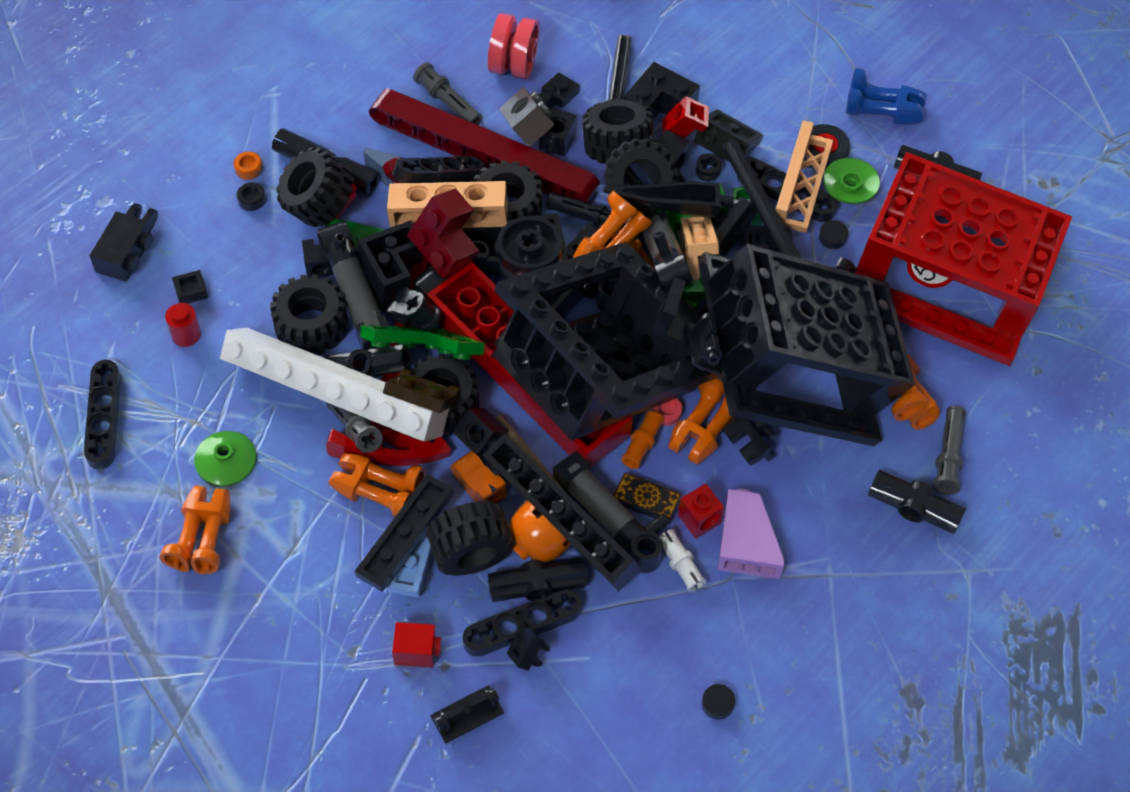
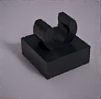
[507,625,550,671]

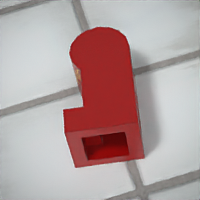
[661,96,709,138]

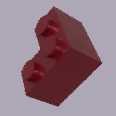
[407,188,480,279]

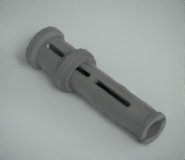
[413,62,483,125]
[326,403,383,453]
[932,406,966,495]

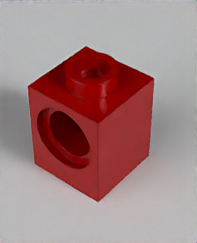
[678,483,724,539]

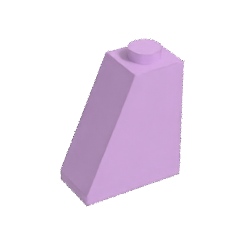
[717,489,784,579]

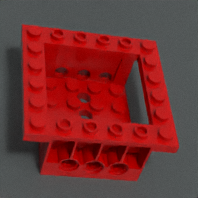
[855,152,1072,366]

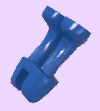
[845,68,927,124]

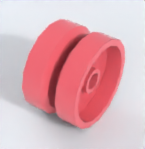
[488,13,539,80]

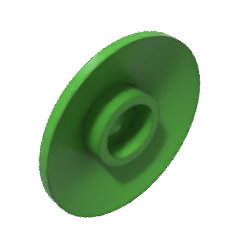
[823,158,880,204]
[194,431,256,487]

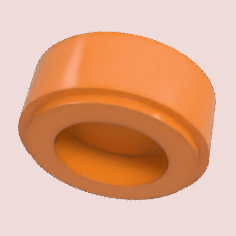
[233,151,263,180]

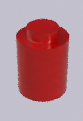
[165,303,201,347]

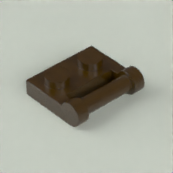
[383,368,461,413]

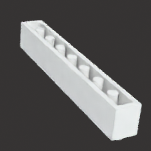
[220,327,449,442]

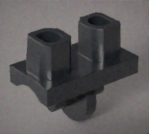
[722,417,777,466]

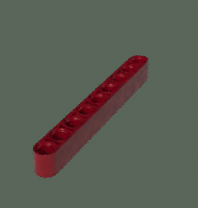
[369,89,600,203]

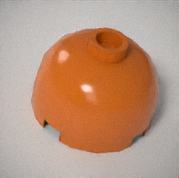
[509,500,571,562]

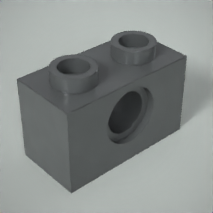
[499,87,554,147]

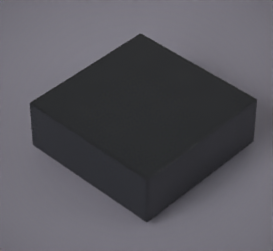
[172,270,208,304]

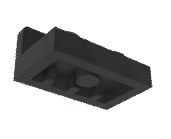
[694,109,763,162]

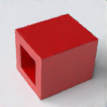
[392,622,442,668]

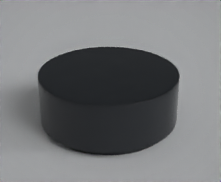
[236,182,266,211]
[819,220,848,249]
[702,684,736,720]

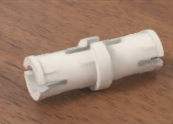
[659,529,707,592]

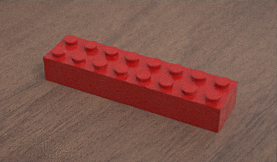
[427,262,633,467]

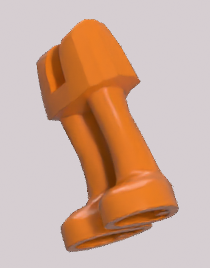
[573,190,653,258]
[891,353,940,430]
[668,378,733,465]
[328,453,426,517]
[159,485,230,574]

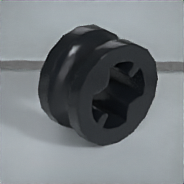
[695,153,721,182]

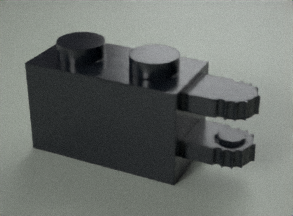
[89,203,158,282]

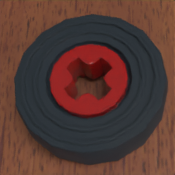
[804,124,850,170]

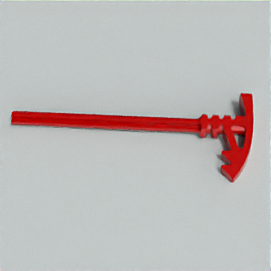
[326,255,451,466]

